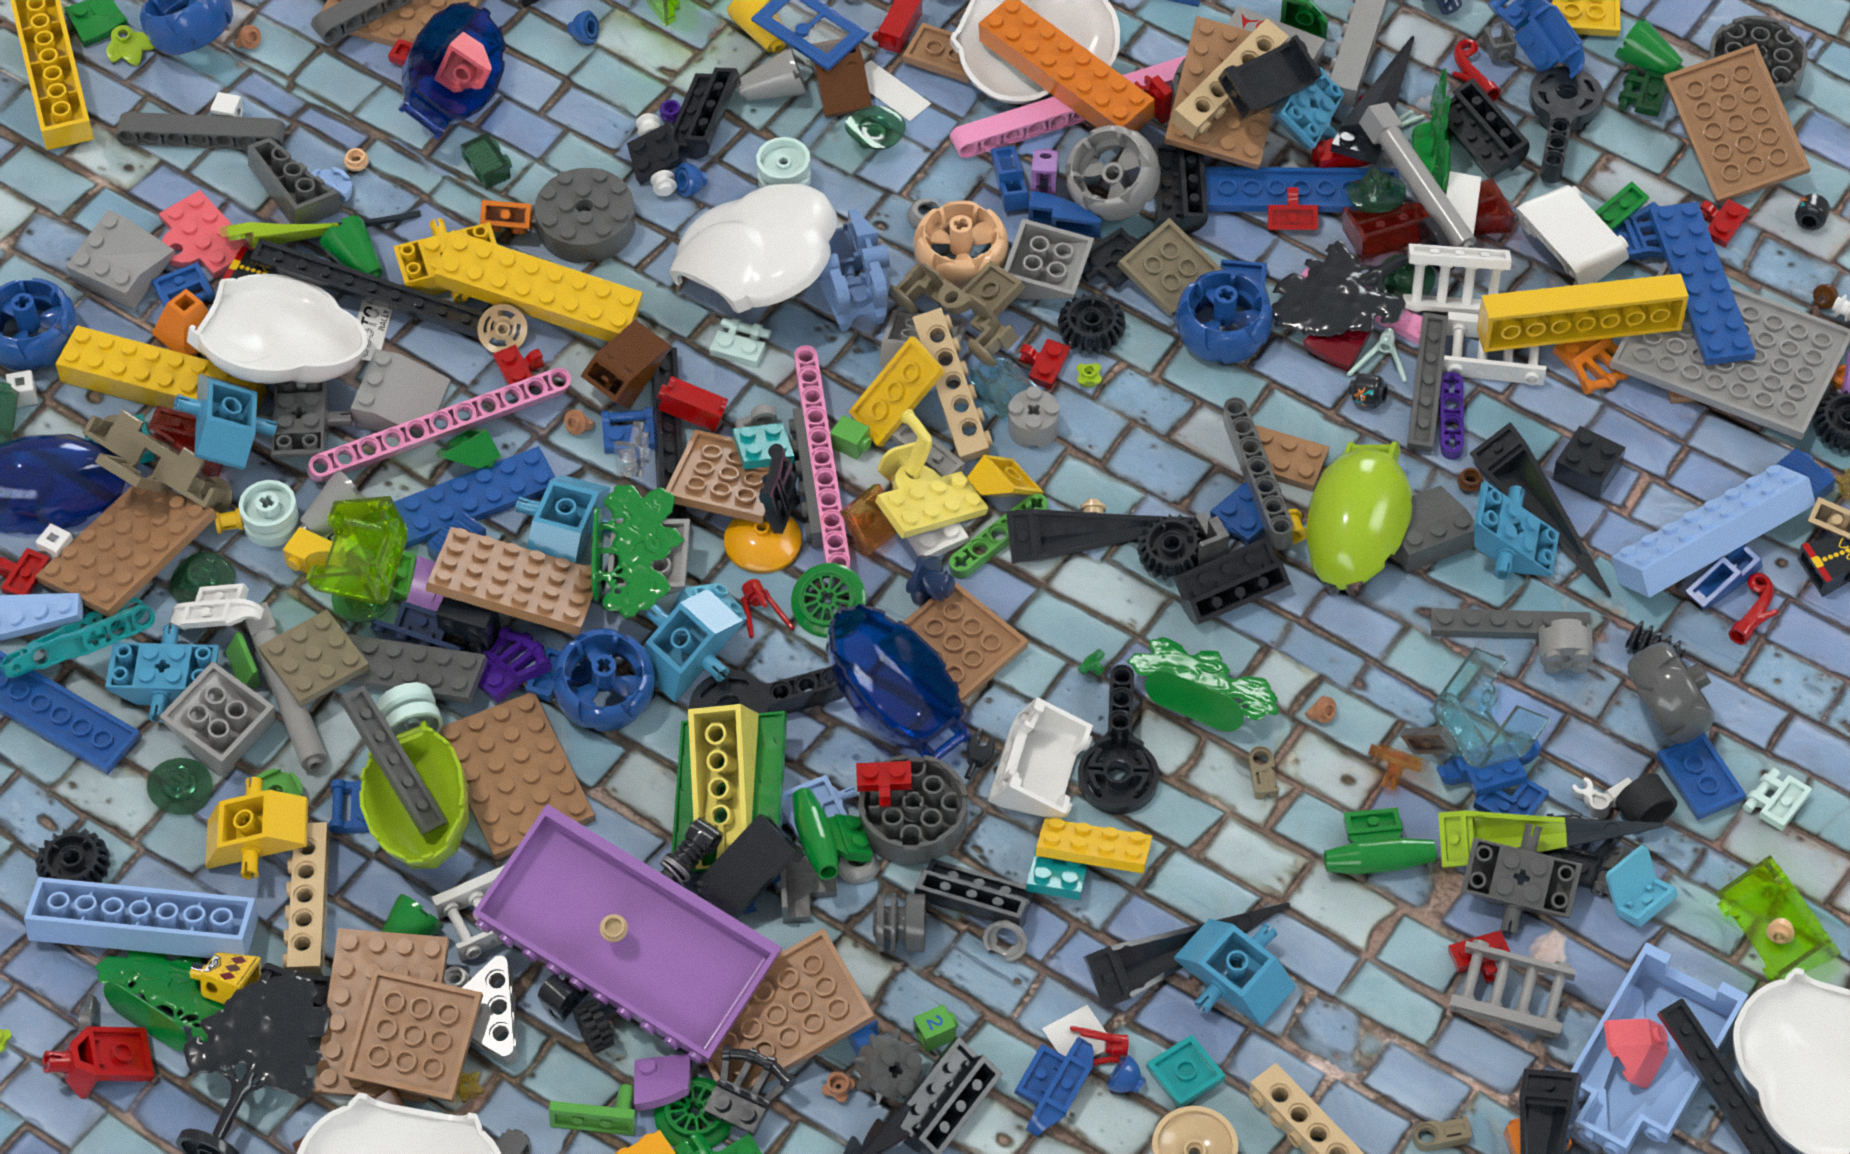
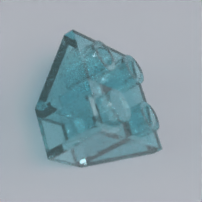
[970,356,1036,419]

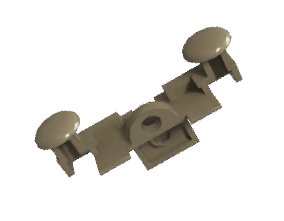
[889,261,1026,367]
[82,410,233,513]

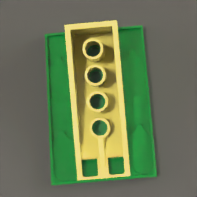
[671,704,787,874]

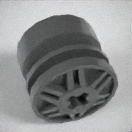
[873,893,926,952]

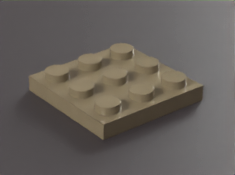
[1117,218,1222,317]
[258,610,370,707]

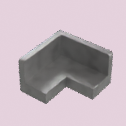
[1195,512,1229,566]
[780,858,837,923]

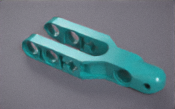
[0,597,156,678]

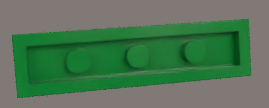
[1595,181,1650,231]

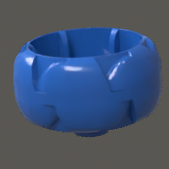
[140,0,233,55]
[1176,270,1273,364]
[0,278,79,371]
[552,628,655,732]

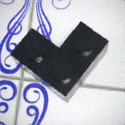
[435,596,501,654]

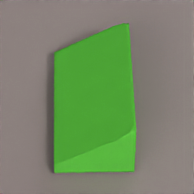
[378,547,417,601]
[226,631,261,689]

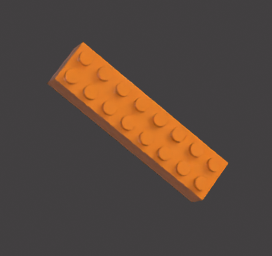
[978,0,1154,131]

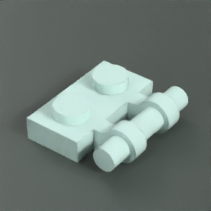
[709,317,771,368]
[1743,768,1812,831]

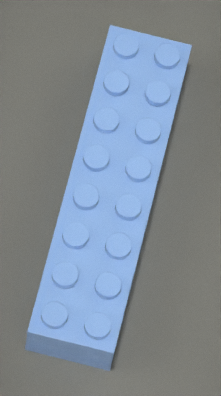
[1611,464,1815,598]
[24,877,258,958]

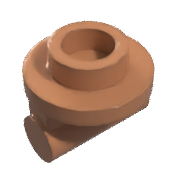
[233,25,261,49]
[564,409,595,435]
[1305,696,1336,723]

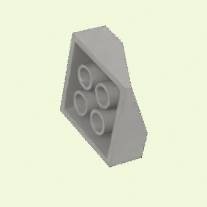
[66,210,176,310]

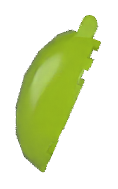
[1306,442,1412,590]
[359,720,469,869]

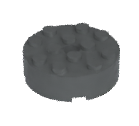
[1707,16,1808,103]
[535,168,635,263]
[859,754,968,864]

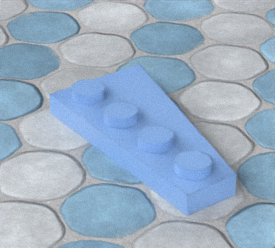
[0,593,83,641]

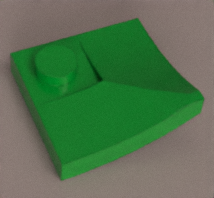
[64,0,128,48]

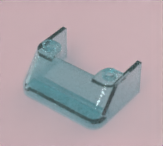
[1433,647,1550,769]

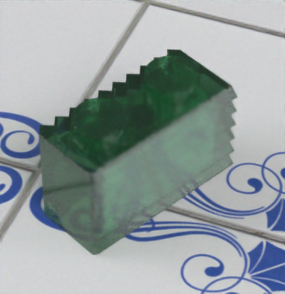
[460,133,512,190]

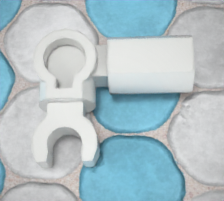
[1572,777,1632,819]

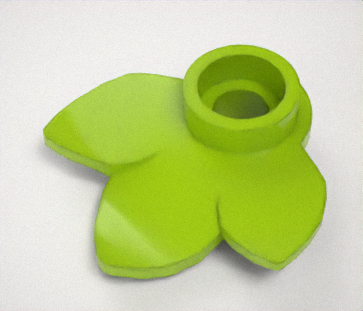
[106,25,155,67]

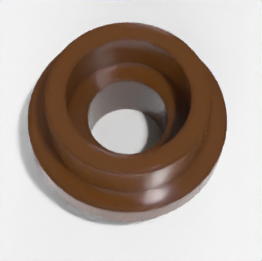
[1813,284,1838,309]
[1457,468,1484,493]

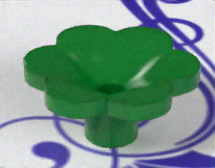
[1078,649,1105,676]

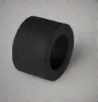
[1615,773,1678,832]

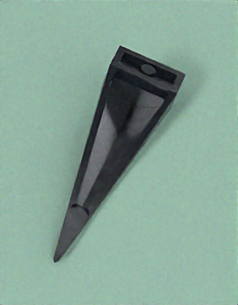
[1330,35,1414,165]
[1469,422,1611,597]
[1006,509,1211,564]
[1083,902,1290,1009]
[1519,1068,1582,1154]

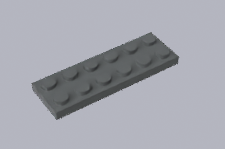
[343,634,488,704]

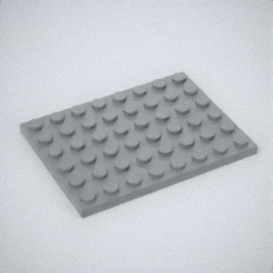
[1609,261,1850,440]

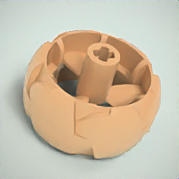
[914,201,1009,290]

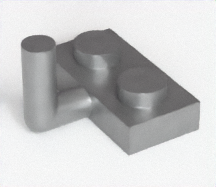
[1400,727,1462,766]

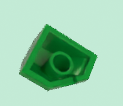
[1280,0,1329,39]
[436,427,501,469]

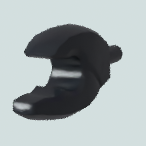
[964,727,995,780]

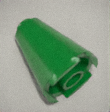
[1614,17,1684,75]
[320,215,383,278]
[380,894,444,936]

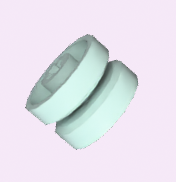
[756,137,811,188]
[238,480,301,547]
[376,682,443,735]

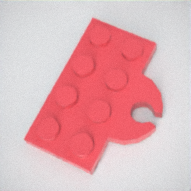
[159,190,254,279]

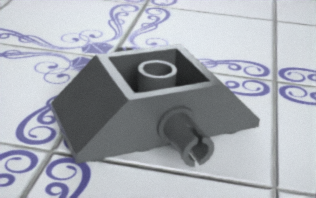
[256,381,353,458]
[1461,824,1582,935]

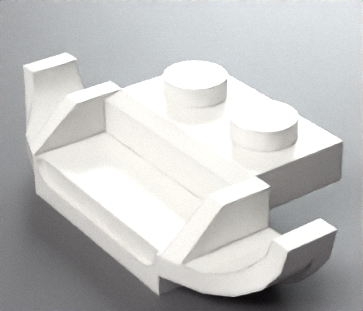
[169,583,264,630]

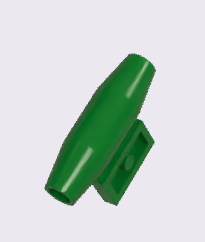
[792,788,873,880]
[1324,807,1436,875]

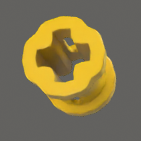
[215,508,244,534]
[1288,509,1306,544]

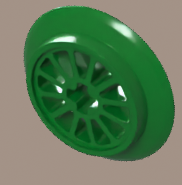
[791,563,866,638]
[654,1077,733,1147]

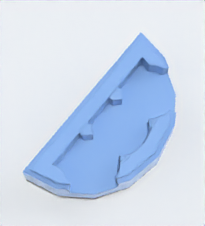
[311,167,352,202]

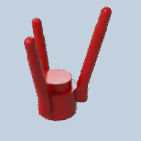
[740,579,795,639]
[1070,1026,1129,1066]

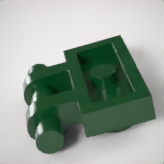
[1618,69,1667,118]

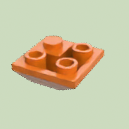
[152,289,209,356]

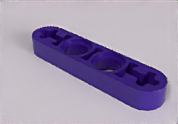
[1439,372,1464,460]

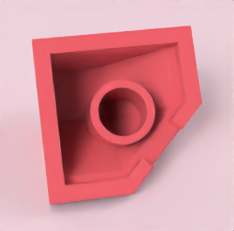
[434,32,492,93]
[1603,1019,1668,1089]

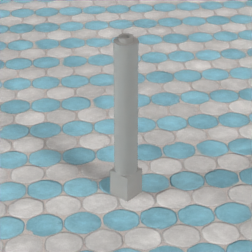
[1359,102,1476,248]
[244,602,327,771]

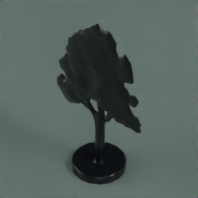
[1271,216,1455,337]
[176,970,331,1154]

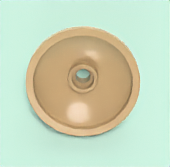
[1152,1106,1238,1154]

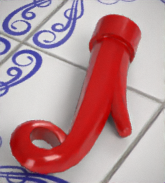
[1452,39,1500,101]
[1728,573,1778,645]

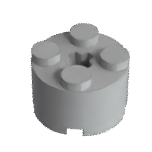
[1008,386,1060,448]
[1538,619,1594,673]

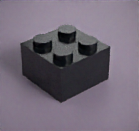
[1553,426,1626,501]

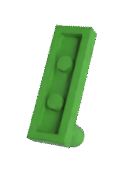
[549,1084,636,1136]

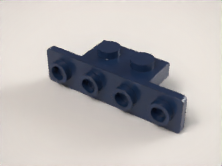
[364,600,467,652]

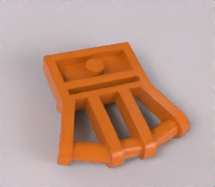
[1553,338,1630,395]

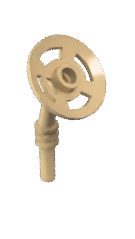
[477,304,528,353]

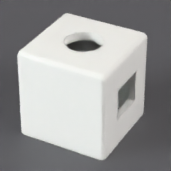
[210,92,244,117]
[6,370,38,408]
[35,523,73,561]

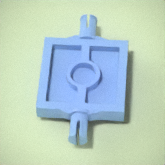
[782,775,857,842]

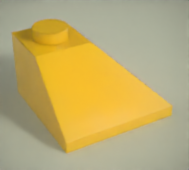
[967,455,1044,497]

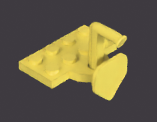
[875,409,989,539]

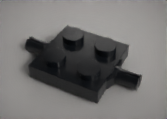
[1082,227,1150,288]

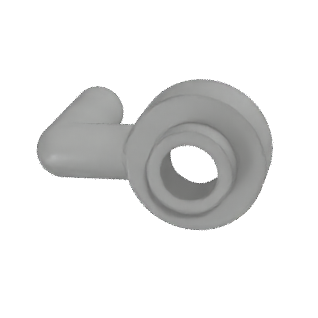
[735,404,777,428]

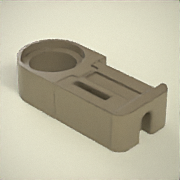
[1248,746,1279,800]
[1413,1115,1472,1152]

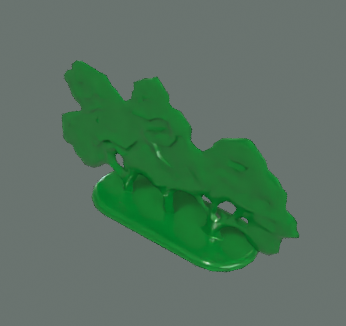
[1411,68,1451,195]
[591,485,685,619]
[1127,637,1279,732]
[95,950,225,1051]

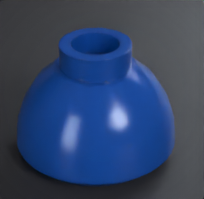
[568,10,599,44]
[675,163,707,197]
[1107,1055,1145,1093]

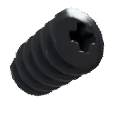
[1625,621,1686,659]

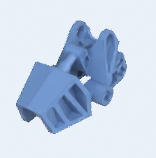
[816,209,890,332]

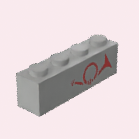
[1227,6,1326,64]

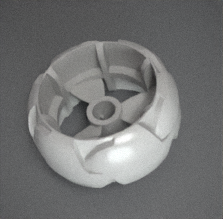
[1065,125,1161,221]

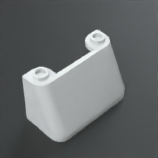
[1516,185,1629,285]
[988,697,1093,819]

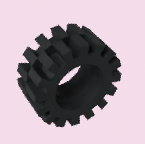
[572,999,615,1055]

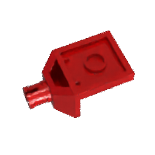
[42,1026,155,1099]

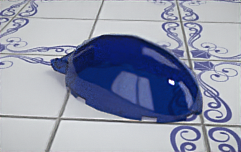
[398,2,506,140]
[0,434,126,535]
[826,604,971,760]

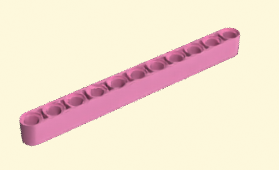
[949,56,1186,158]
[794,345,850,585]
[307,368,571,482]

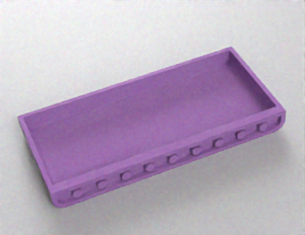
[472,804,782,1064]

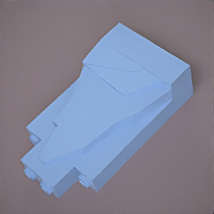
[1571,942,1748,1154]

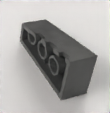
[248,137,339,224]

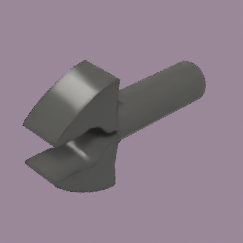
[79,995,97,1032]

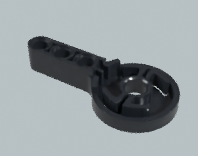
[1529,67,1603,183]
[1078,665,1159,815]
[689,666,848,714]

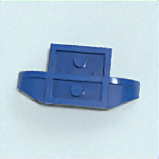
[1514,0,1585,79]
[1436,738,1542,797]
[1014,1037,1094,1137]

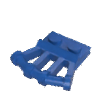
[1613,202,1666,262]

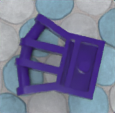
[478,626,552,703]

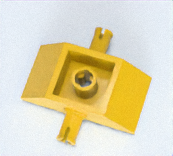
[393,218,497,303]
[205,777,308,880]

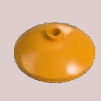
[724,516,802,574]

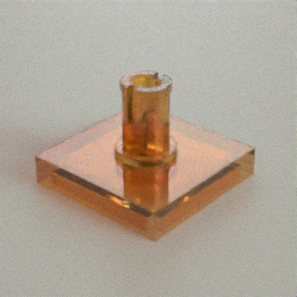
[839,484,897,556]
[1368,743,1430,791]

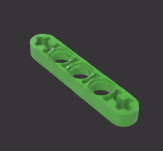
[949,494,1048,579]

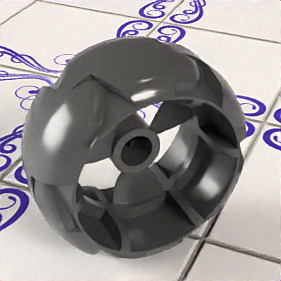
[1627,642,1715,744]

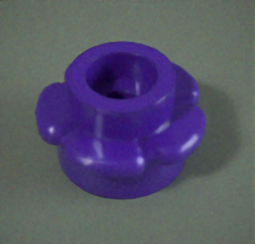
[659,100,681,122]

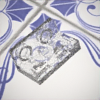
[614,421,651,477]

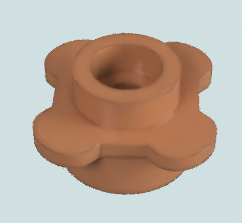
[822,1072,855,1102]

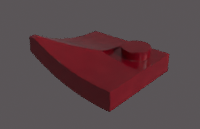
[1303,330,1371,372]

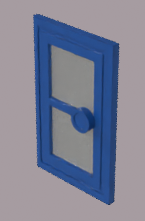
[751,0,869,71]

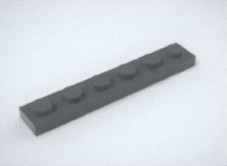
[1407,312,1448,452]
[789,407,822,548]
[1430,608,1591,639]
[339,685,448,836]

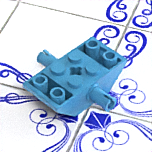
[1270,67,1345,149]
[173,374,277,470]
[516,475,611,564]
[1474,481,1559,580]
[644,589,745,703]
[105,624,219,723]
[1174,919,1296,1027]

